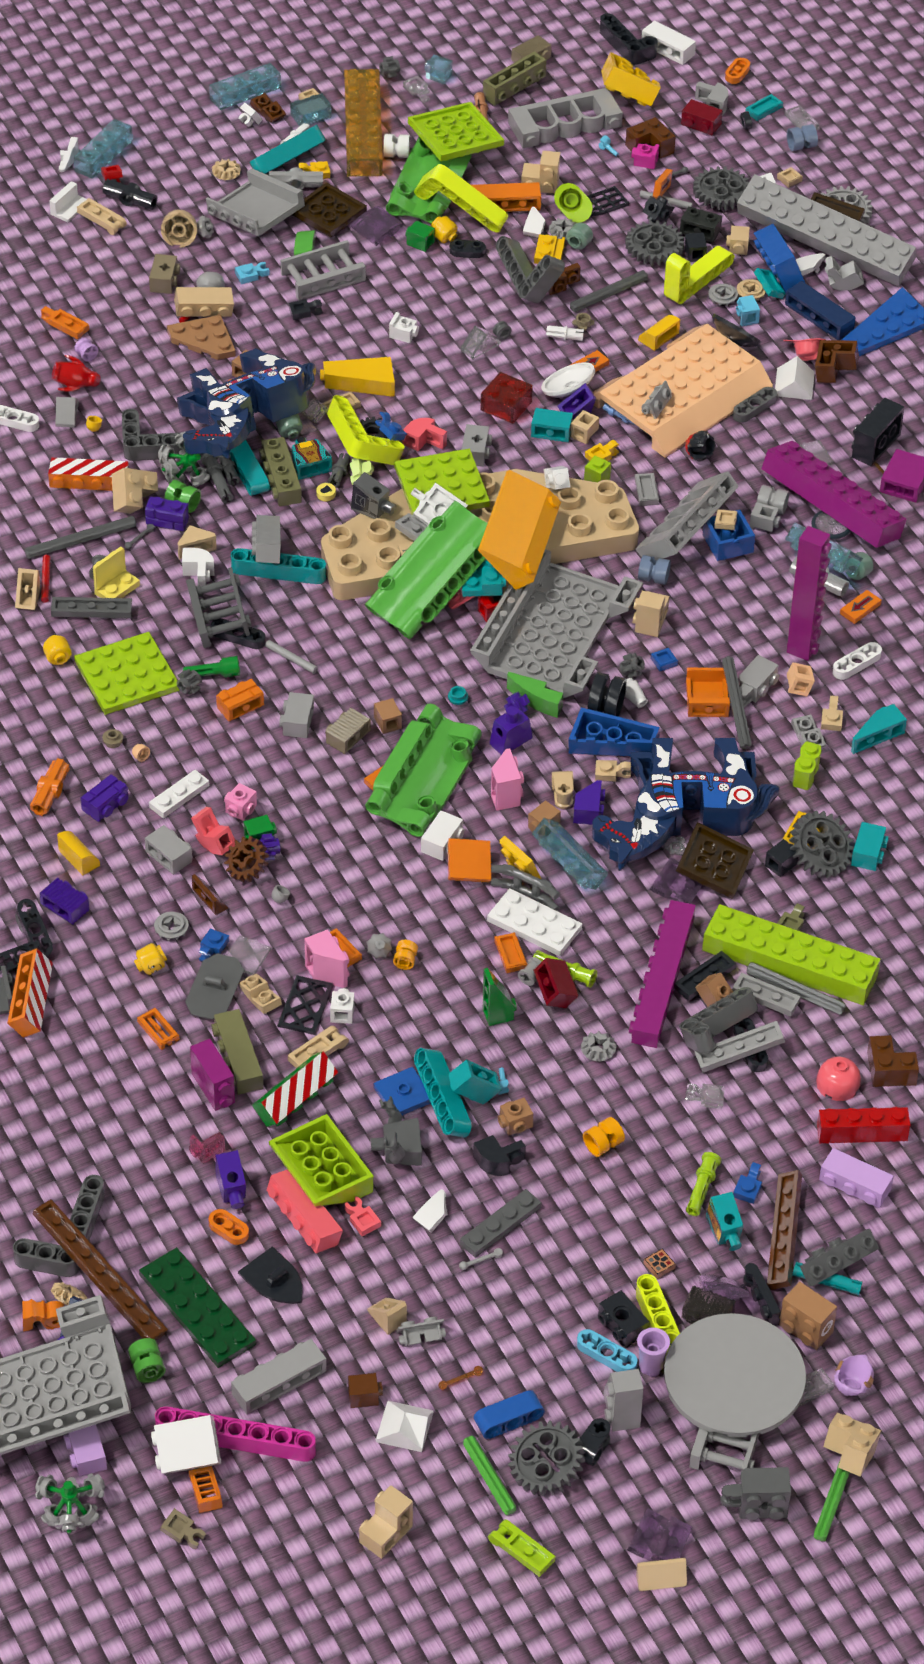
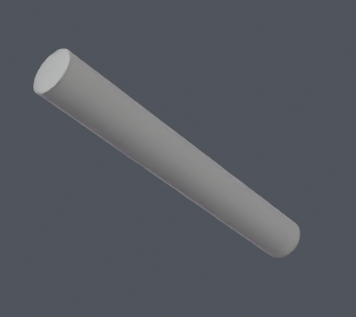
[639,190,693,209]
[265,640,318,674]

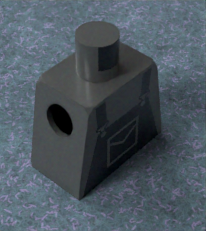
[351,472,396,519]

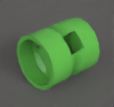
[165,480,201,513]
[128,1338,166,1383]

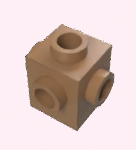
[497,1097,534,1136]

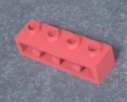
[267,1169,343,1253]

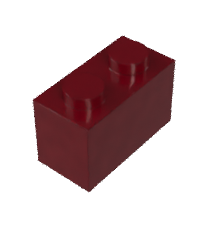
[681,99,723,136]
[533,958,579,1008]

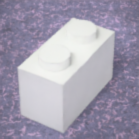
[421,810,465,861]

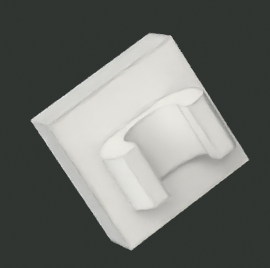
[238,102,263,127]

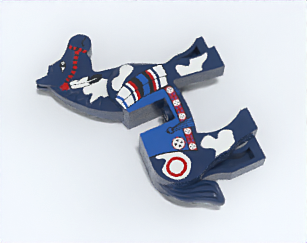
[176,348,316,459]
[592,738,780,871]

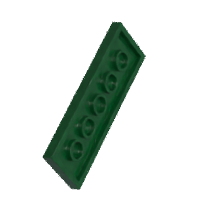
[139,1247,256,1368]

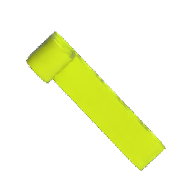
[414,164,508,233]
[664,246,735,304]
[327,395,405,465]
[636,1274,680,1365]

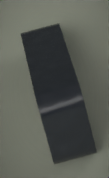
[599,13,658,65]

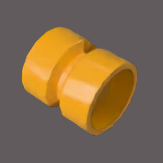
[583,1117,625,1157]

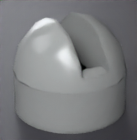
[271,885,290,903]

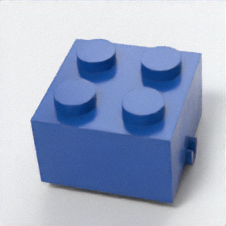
[702,510,755,561]

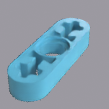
[577,1329,638,1372]

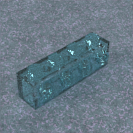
[209,63,281,110]
[74,119,133,179]
[785,522,863,575]
[532,818,608,890]

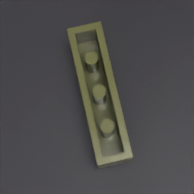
[211,1009,263,1095]

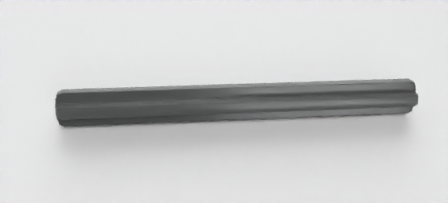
[25,516,136,559]

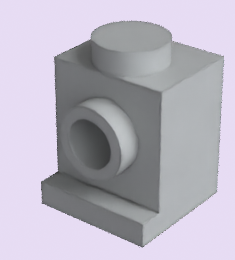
[750,502,781,532]

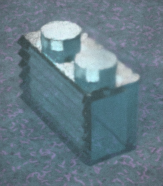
[290,93,331,126]

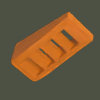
[188,1466,223,1513]

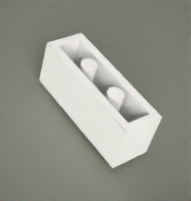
[642,20,696,65]

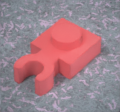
[345,1197,381,1237]

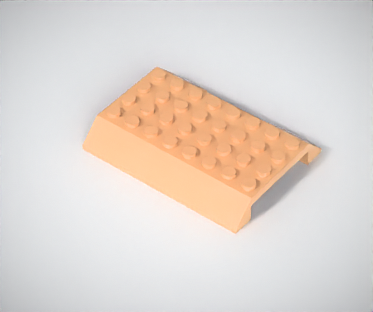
[592,324,773,458]

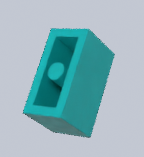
[531,408,573,442]
[851,822,889,871]
[448,1059,502,1105]

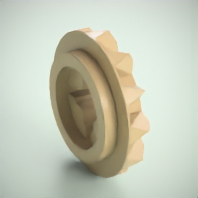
[212,159,241,180]
[737,279,766,301]
[51,1282,87,1305]

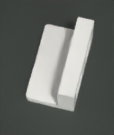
[49,181,87,222]

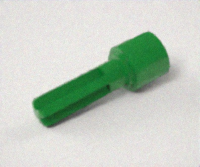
[183,656,240,678]

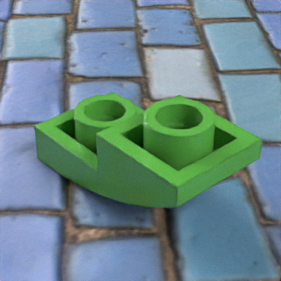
[294,230,316,256]

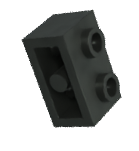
[680,206,722,243]

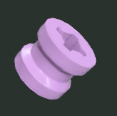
[74,338,98,361]

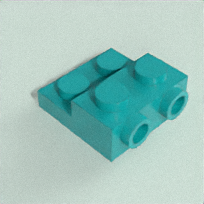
[462,559,506,597]

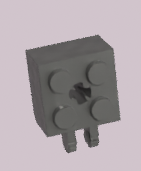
[720,1467,791,1520]

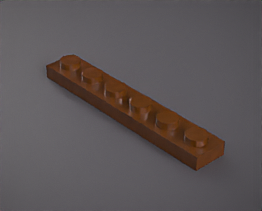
[767,1170,802,1290]

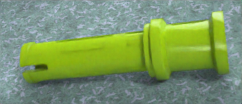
[533,950,597,988]
[686,1152,722,1216]

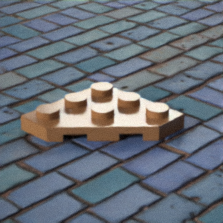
[167,315,236,360]

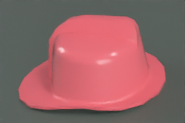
[784,338,826,361]

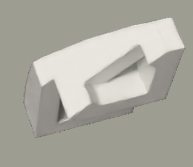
[59,137,79,172]
[523,207,545,238]
[796,253,826,276]
[413,1189,448,1233]

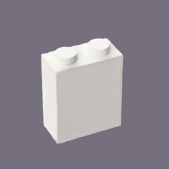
[151,1415,221,1474]

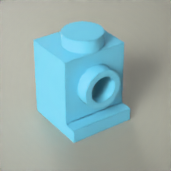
[736,295,760,327]

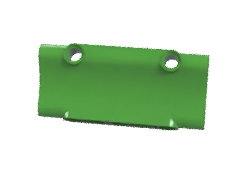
[386,137,472,224]
[364,501,488,639]
[365,704,482,837]

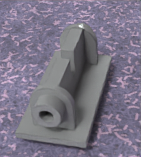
[641,381,672,419]
[396,1317,446,1347]

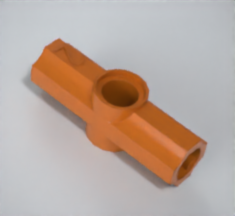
[30,758,70,816]

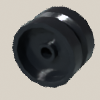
[587,672,627,717]

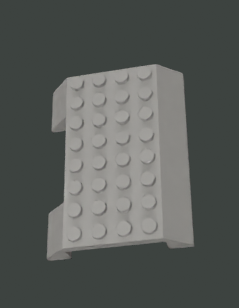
[470,549,643,698]
[0,1295,131,1455]

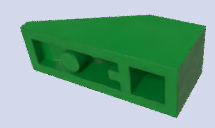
[482,968,517,1026]

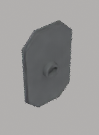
[185,953,244,1020]

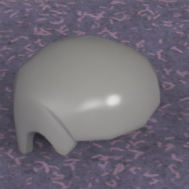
[196,271,225,287]

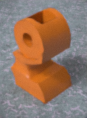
[22,1299,65,1332]

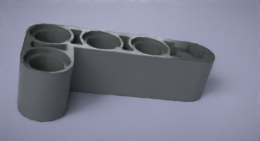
[679,987,758,1053]

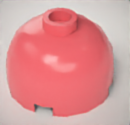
[816,1056,861,1101]

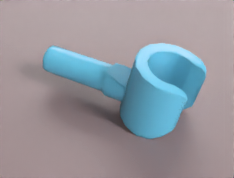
[599,135,619,157]
[498,1067,509,1095]

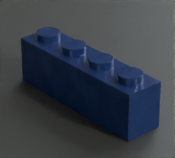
[785,281,856,340]

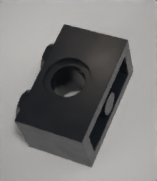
[598,1290,649,1348]

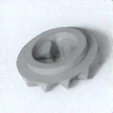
[549,218,576,240]
[709,284,738,306]
[154,912,189,941]
[581,1031,616,1061]

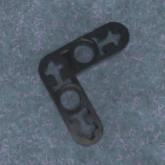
[0,899,53,974]

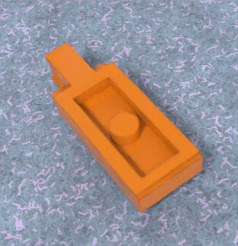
[41,306,90,340]

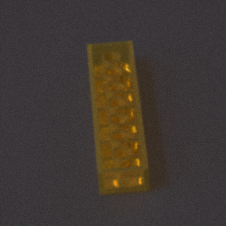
[344,69,383,177]

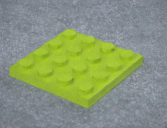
[408,102,504,161]
[394,448,490,515]
[74,632,180,715]

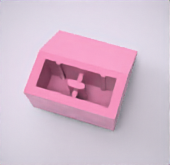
[491,748,524,811]
[304,929,349,988]

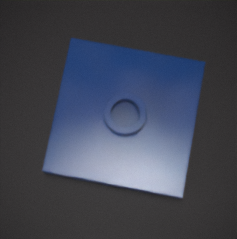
[373,1066,431,1115]

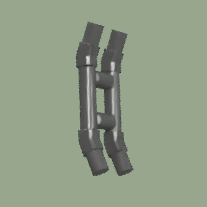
[491,864,560,911]

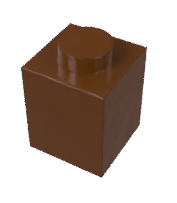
[348,1373,383,1408]

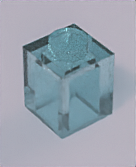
[424,55,453,84]

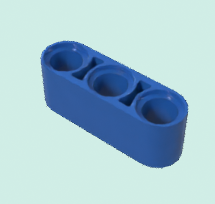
[473,1390,545,1439]

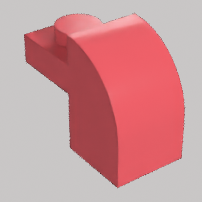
[402,418,447,451]
[191,807,235,855]

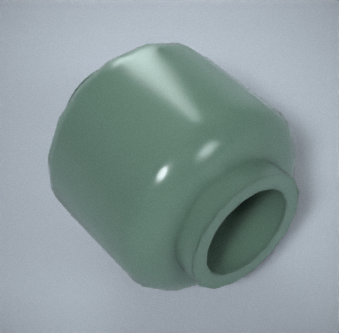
[566,222,593,250]
[276,414,303,439]
[844,552,873,580]

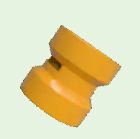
[393,939,418,970]

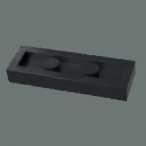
[674,951,737,1001]

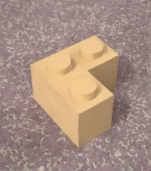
[521,151,560,194]
[112,468,158,514]
[632,591,669,637]
[823,1413,881,1476]
[359,1485,413,1559]

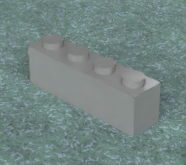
[252,515,281,563]
[231,1339,326,1415]

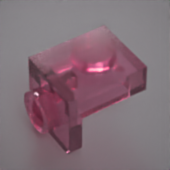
[189,1132,225,1164]

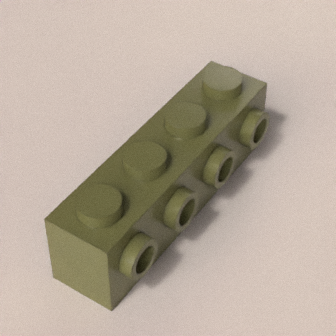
[483,51,546,106]
[259,437,302,507]

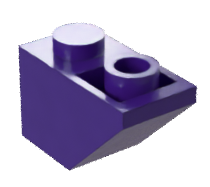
[573,780,605,825]

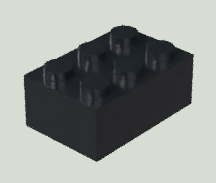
[851,398,905,466]

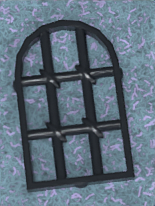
[587,186,629,216]

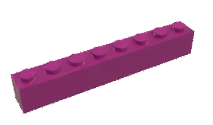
[786,526,832,661]
[629,900,696,1048]

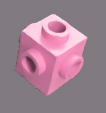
[224,783,257,821]

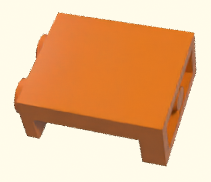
[686,667,730,717]

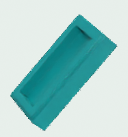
[745,94,783,121]
[754,268,785,299]

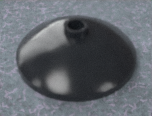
[712,314,762,347]

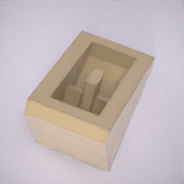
[178,525,217,560]
[15,568,41,610]
[367,1298,407,1335]

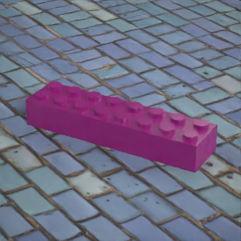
[761,441,907,548]

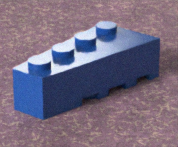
[753,224,805,294]
[568,707,660,756]

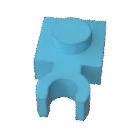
[235,262,269,284]

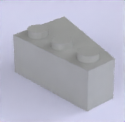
[603,1369,643,1432]

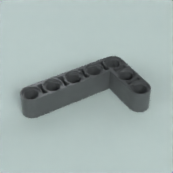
[496,236,565,303]
[122,409,205,461]
[13,1174,105,1277]

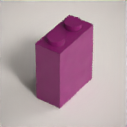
[880,449,924,503]
[190,1038,235,1111]

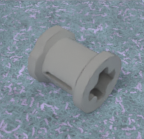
[518,957,542,986]

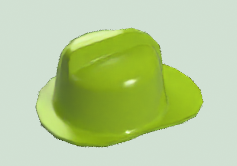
[554,183,593,223]

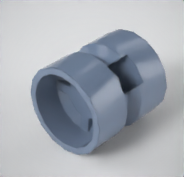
[786,124,818,151]
[638,555,671,585]

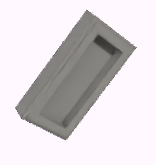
[635,473,659,506]

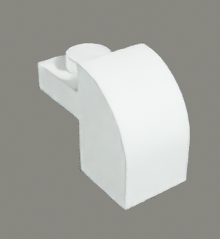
[182,548,214,587]

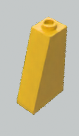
[320,357,395,397]

